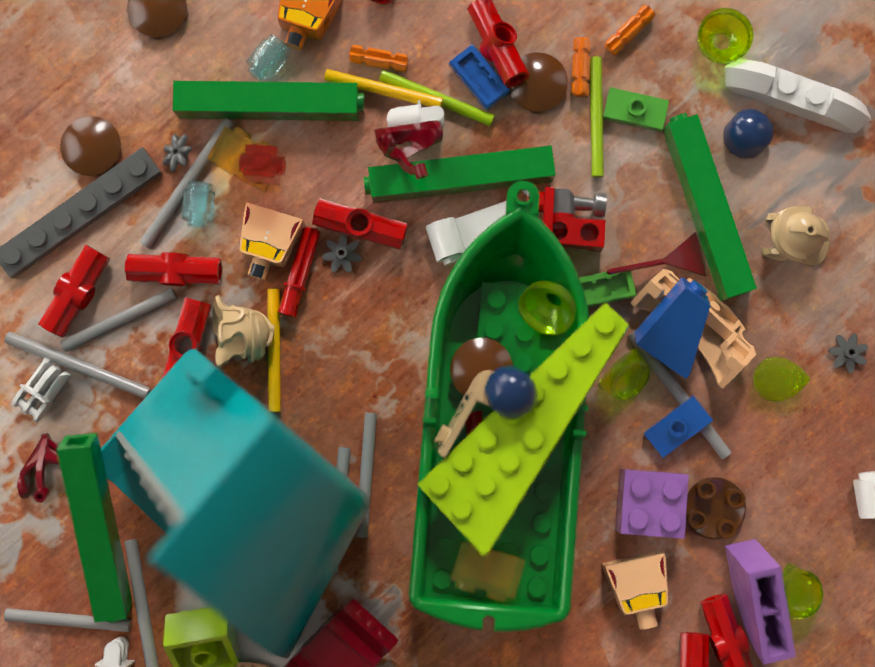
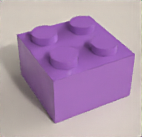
[615,468,688,539]

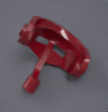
[374,120,443,179]
[17,433,60,503]

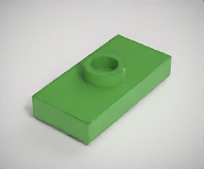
[603,87,669,132]
[579,271,637,308]

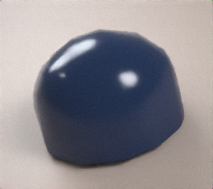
[723,108,773,158]
[484,365,538,420]

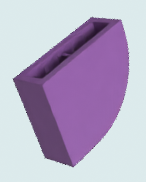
[725,539,796,664]

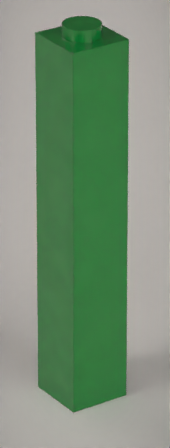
[172,81,365,121]
[663,113,757,301]
[363,145,556,203]
[56,433,133,623]

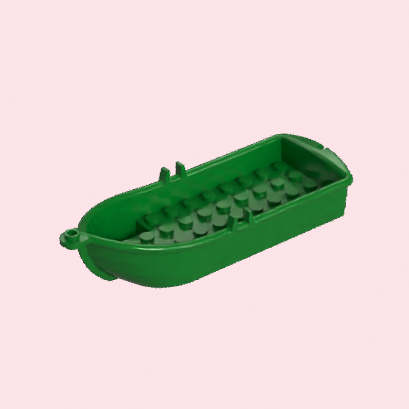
[409,181,589,632]

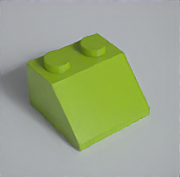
[163,607,242,667]

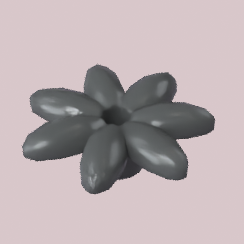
[162,134,192,172]
[322,234,362,273]
[828,333,868,373]

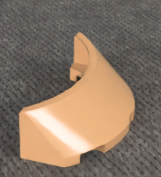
[631,269,756,389]

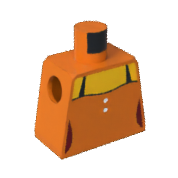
[277,0,343,51]

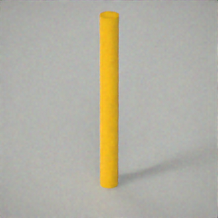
[324,69,443,107]
[267,289,281,412]

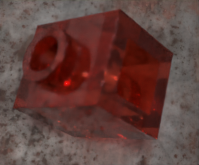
[239,144,286,185]

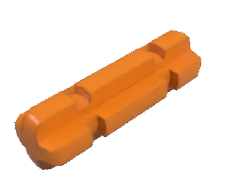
[604,5,655,56]
[571,37,591,97]
[349,45,408,72]

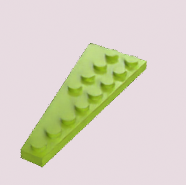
[418,303,629,557]

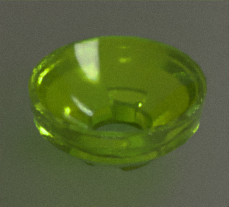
[697,8,754,65]
[519,281,576,335]

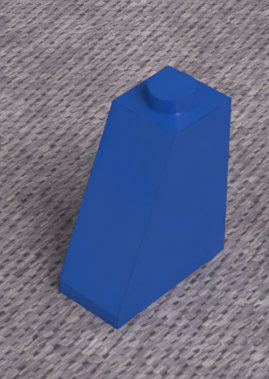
[634,277,711,379]

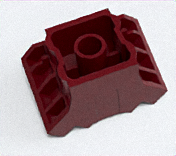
[283,598,399,667]

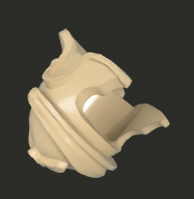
[762,205,830,266]
[212,295,274,368]

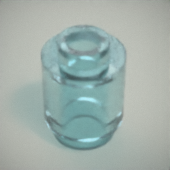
[246,35,290,82]
[182,181,215,228]

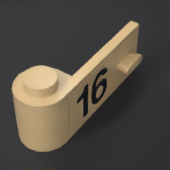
[434,370,494,457]

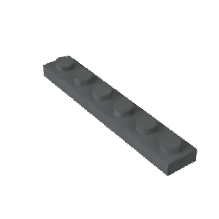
[0,147,163,279]

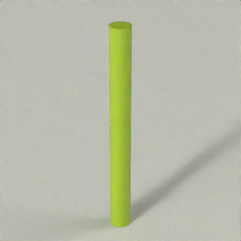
[590,56,604,178]
[379,70,495,126]

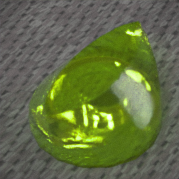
[597,348,650,400]
[752,356,810,402]
[782,563,824,619]

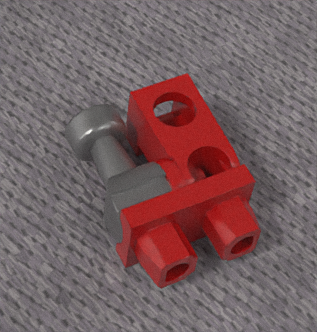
[527,187,607,252]

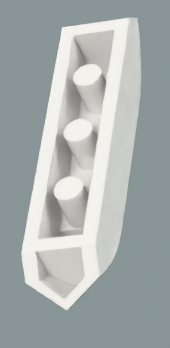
[725,59,872,133]

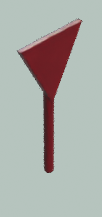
[607,232,706,276]

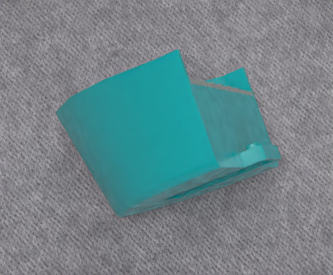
[101,349,370,659]

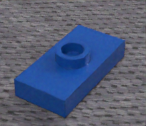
[449,44,510,111]
[644,395,713,458]

